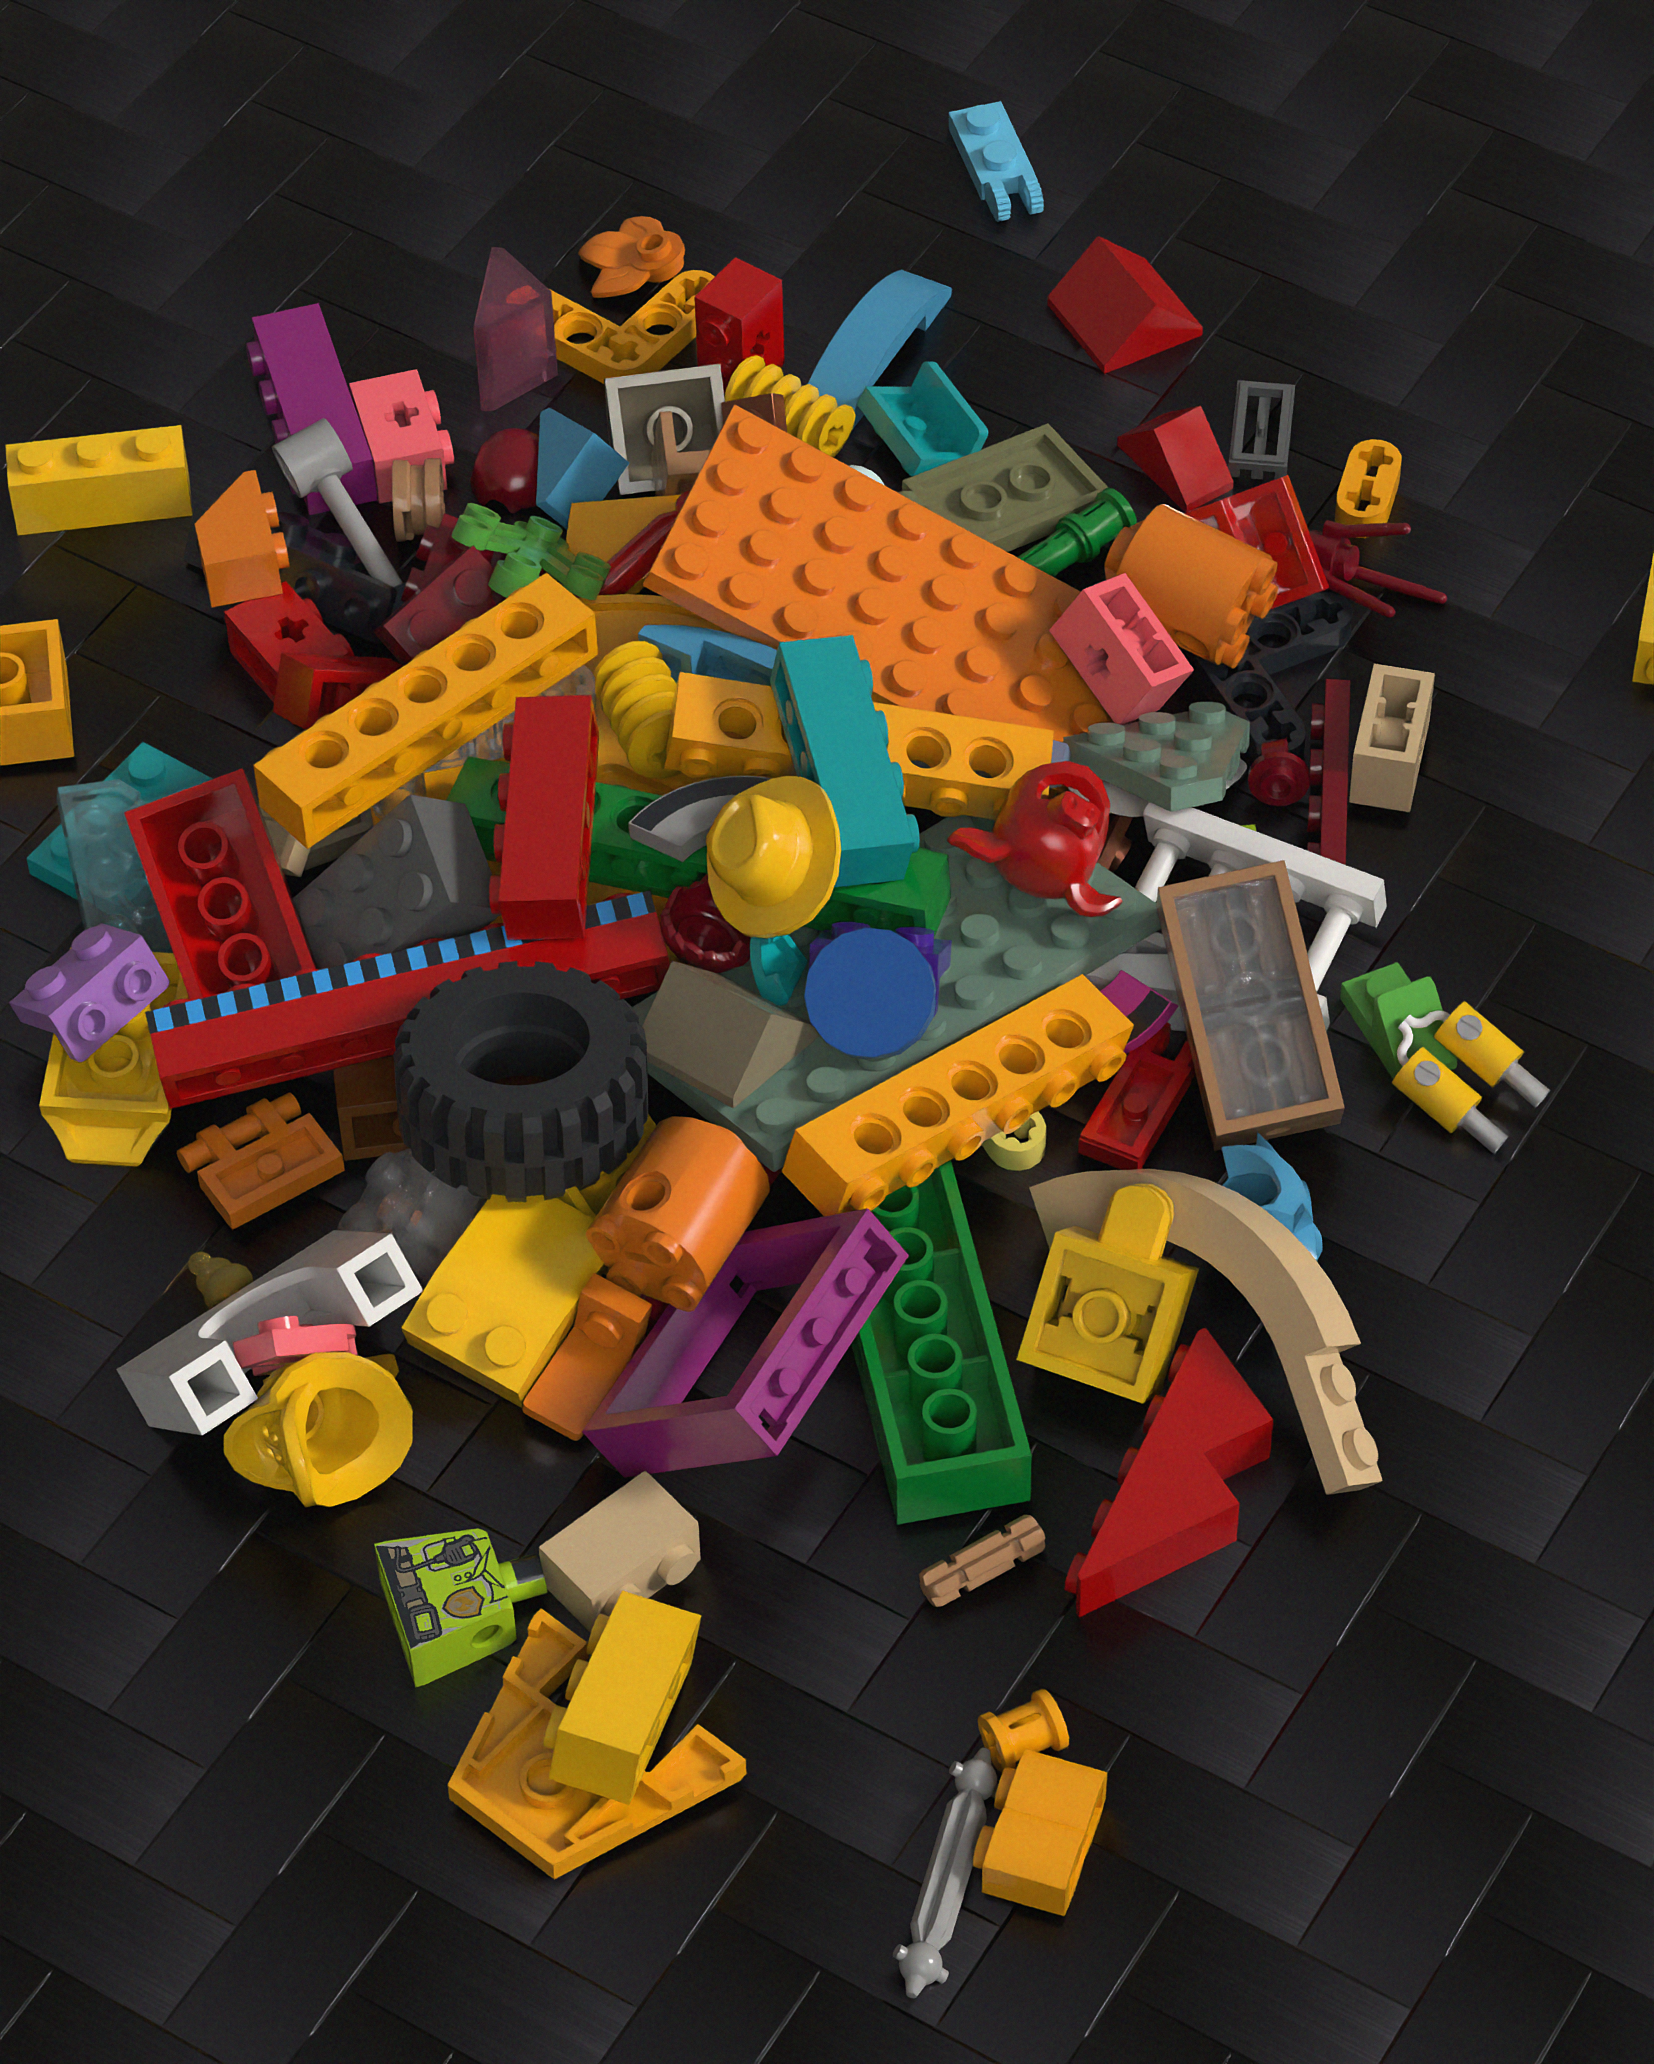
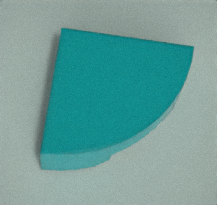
[750,934,807,1006]

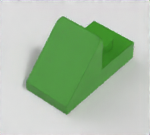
[1340,962,1457,1079]

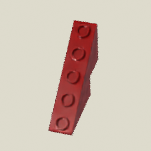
[1065,1327,1273,1617]

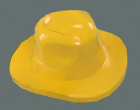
[706,776,841,939]

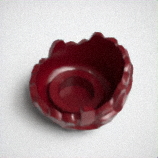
[660,874,751,973]

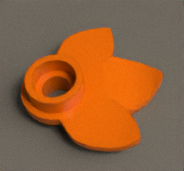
[578,216,685,298]

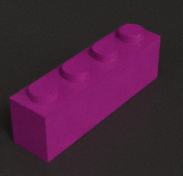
[246,303,377,515]

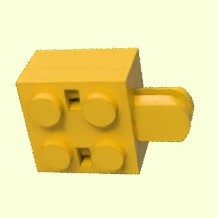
[1017,1183,1199,1403]

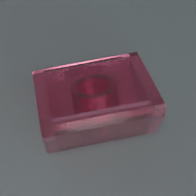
[474,247,558,411]

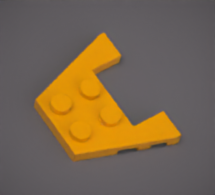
[447,1609,747,1880]

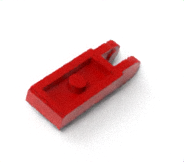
[1078,1022,1196,1170]

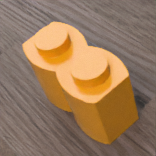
[973,1749,1107,1916]

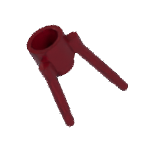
[1309,520,1447,618]

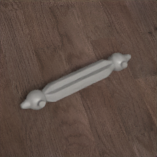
[893,1748,998,1998]

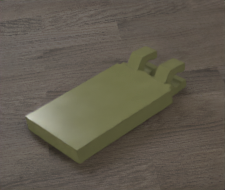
[899,423,1108,552]

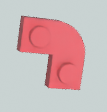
[233,1316,357,1376]

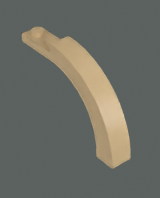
[1029,1169,1383,1495]

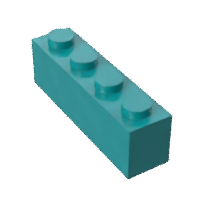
[770,635,920,887]

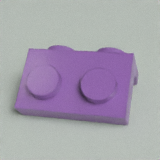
[9,923,170,1062]

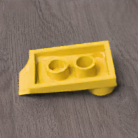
[39,947,189,1167]

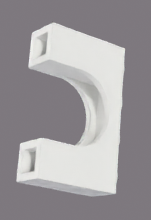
[116,1230,423,1435]

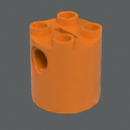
[1105,504,1278,668]
[586,1116,770,1312]

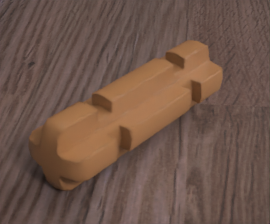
[919,1515,1045,1607]

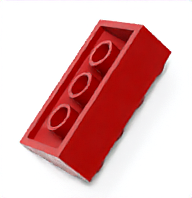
[124,768,318,1000]

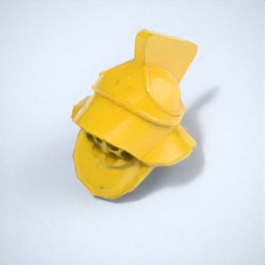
[224,1352,412,1508]

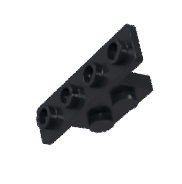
[184,506,397,644]

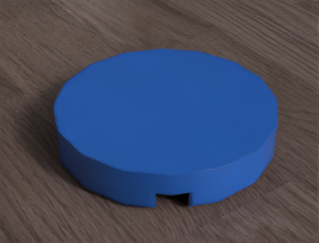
[804,928,936,1060]

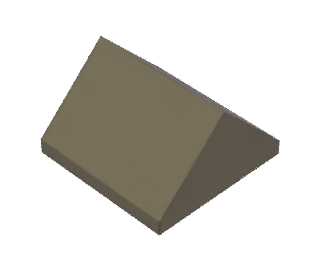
[604,364,725,495]
[642,961,819,1109]

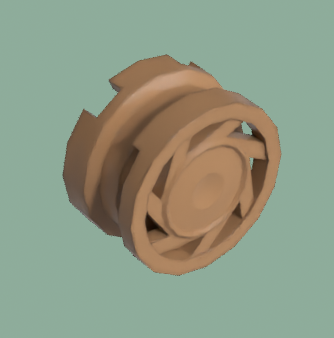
[392,458,445,542]

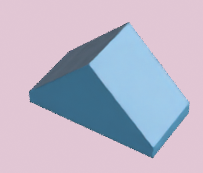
[536,408,630,529]

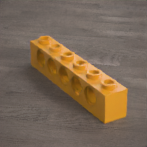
[253,573,598,849]
[664,672,1054,821]
[782,974,1134,1216]

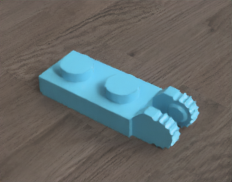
[949,101,1044,222]

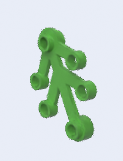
[451,503,611,600]

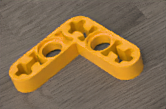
[510,270,715,384]

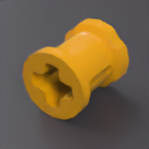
[978,1689,1069,1773]

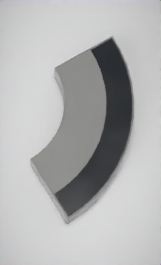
[628,776,772,862]

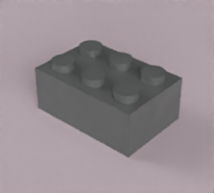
[293,794,501,970]

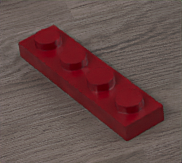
[1307,679,1350,865]

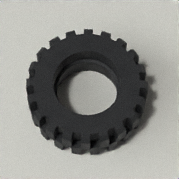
[393,961,648,1202]

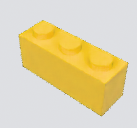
[5,425,193,536]
[543,1590,701,1805]

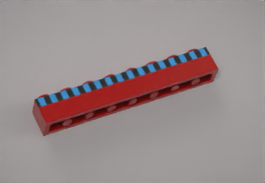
[145,891,670,1109]

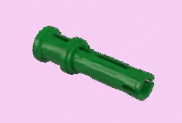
[1017,487,1137,577]

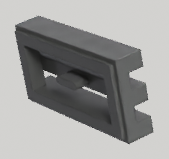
[1228,380,1295,480]

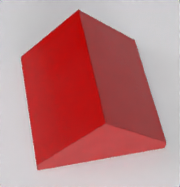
[1047,236,1203,374]

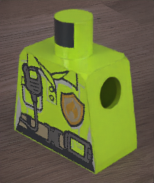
[374,1528,547,1688]

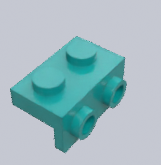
[857,362,988,477]

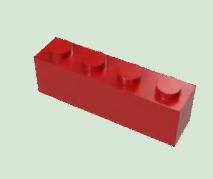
[489,695,600,940]

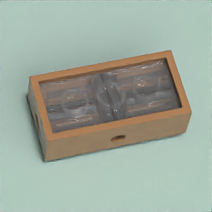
[1156,860,1345,1151]

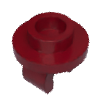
[1248,738,1310,806]

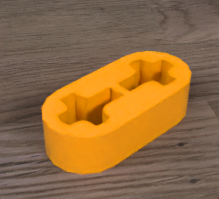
[1335,439,1402,538]

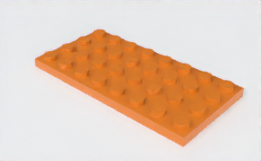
[643,404,1114,800]

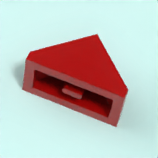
[1117,405,1233,513]

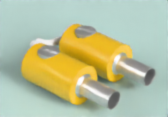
[1392,1001,1550,1154]

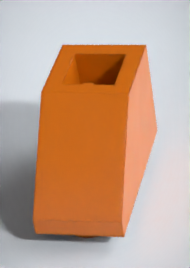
[195,470,290,608]

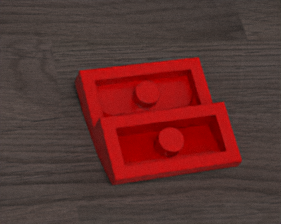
[1185,475,1329,609]

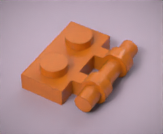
[177,1092,345,1230]

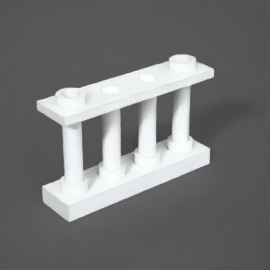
[1123,802,1387,1030]

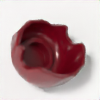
[470,428,539,513]

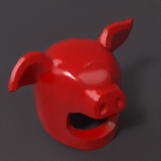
[947,761,1123,917]

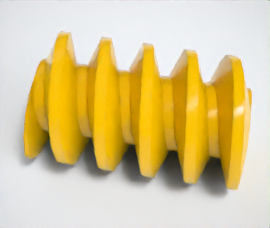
[724,355,856,458]
[592,641,682,779]

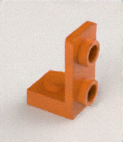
[522,1273,652,1441]

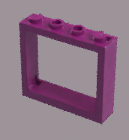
[582,1208,909,1477]

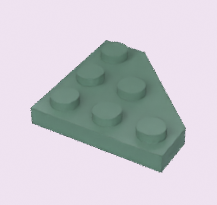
[1063,702,1250,812]

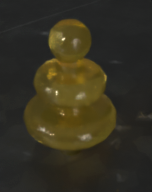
[188,1251,253,1309]

